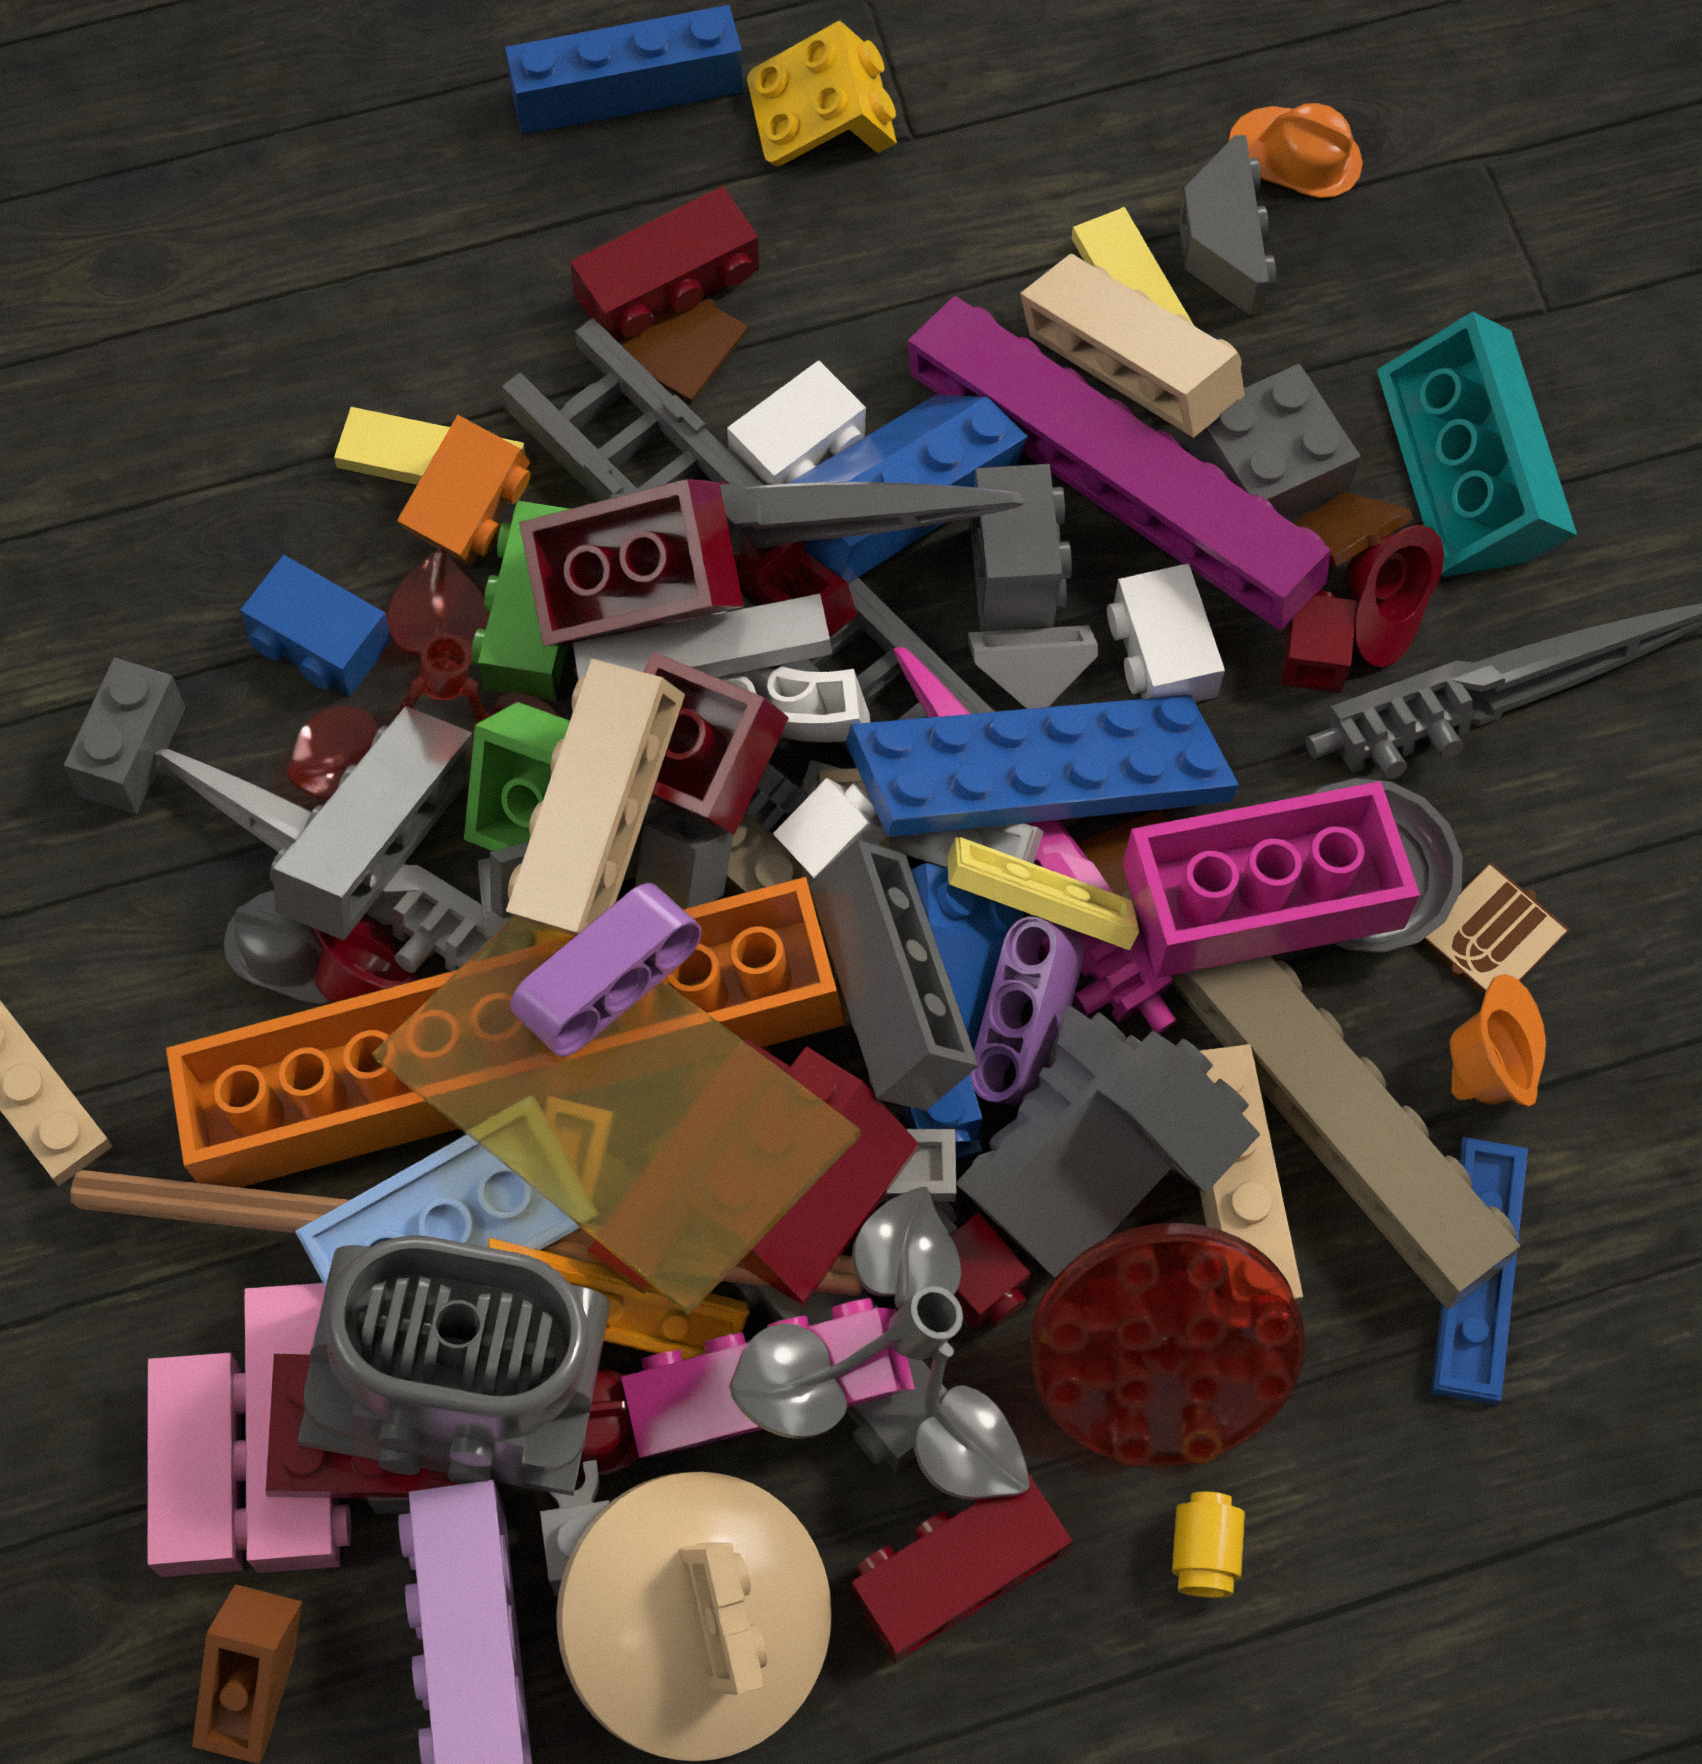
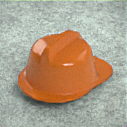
[1229,103,1363,199]
[1449,974,1546,1108]

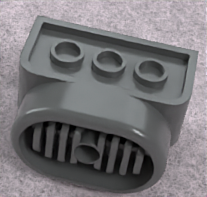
[297,1236,611,1496]

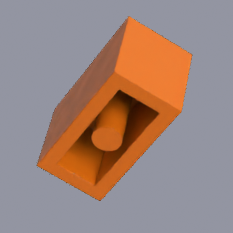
[397,414,531,567]

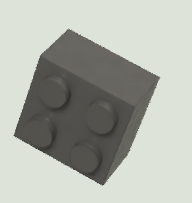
[1187,363,1361,521]
[969,464,1072,632]

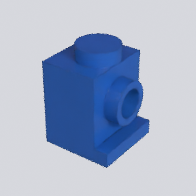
[902,1075,982,1161]

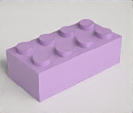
[399,1480,533,1764]

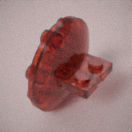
[1030,1223,1305,1466]

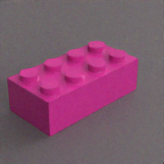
[1122,781,1420,978]

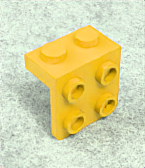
[747,20,897,166]

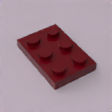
[265,1354,460,1499]

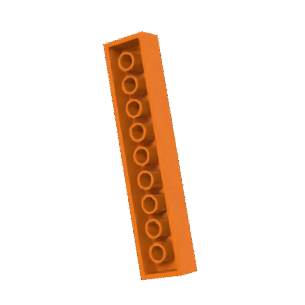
[166,877,846,1188]

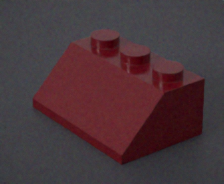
[687,1046,919,1307]

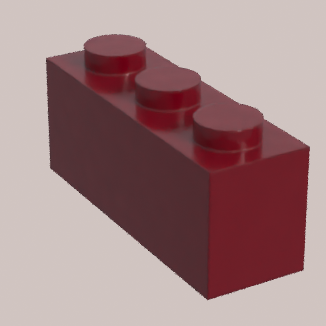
[570,186,759,341]
[851,1473,1073,1664]

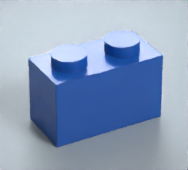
[240,554,392,696]

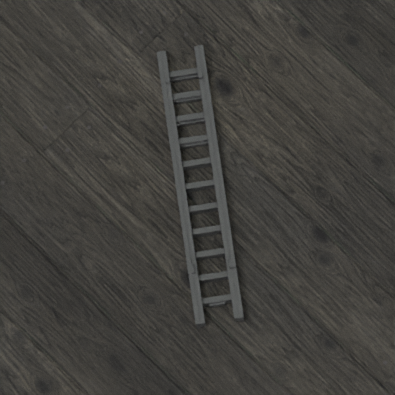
[502,318,1082,828]

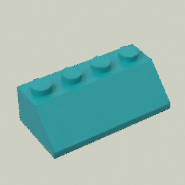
[1377,312,1577,577]

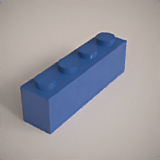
[505,5,743,135]

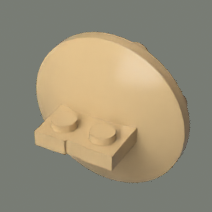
[557,1472,832,1761]

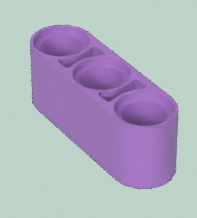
[510,883,702,1057]
[969,916,1084,1107]

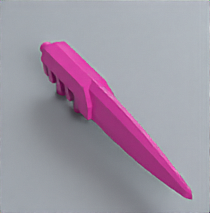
[893,647,1177,1034]

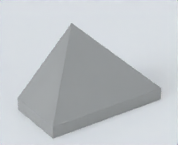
[968,625,1098,709]

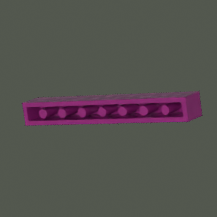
[908,296,1331,631]

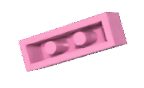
[148,1353,247,1577]

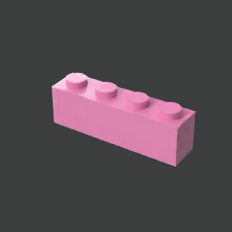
[245,1283,352,1573]

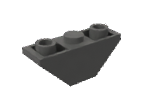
[1178,135,1276,315]

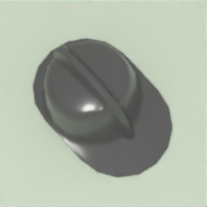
[223,890,331,1005]

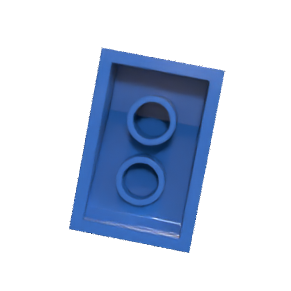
[911,863,1023,1094]

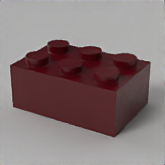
[519,479,744,646]

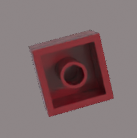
[643,652,789,835]

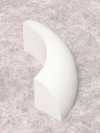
[694,611,870,743]

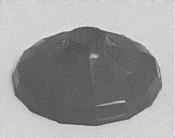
[1313,778,1463,953]

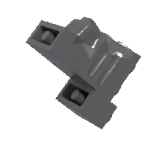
[956,1005,1261,1285]

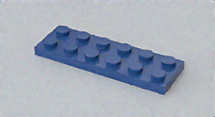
[846,695,1239,837]

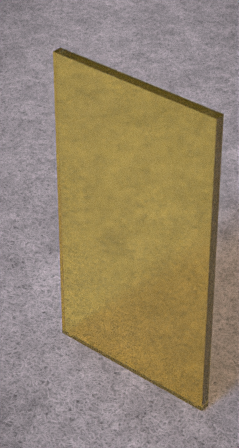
[372,916,861,1315]

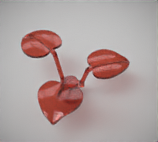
[287,548,562,801]

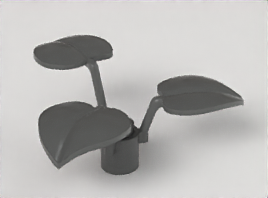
[729,1187,1029,1499]

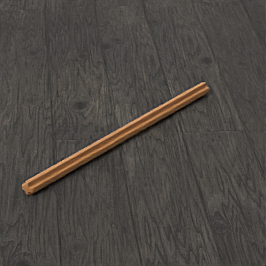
[70,1170,863,1296]

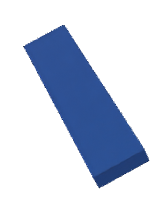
[1431,1137,1528,1406]

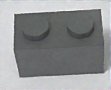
[63,657,185,815]

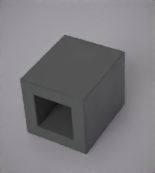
[635,809,733,909]

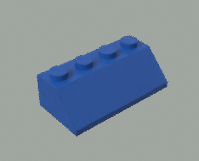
[788,395,1028,583]

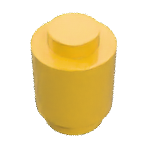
[1172,1492,1245,1598]

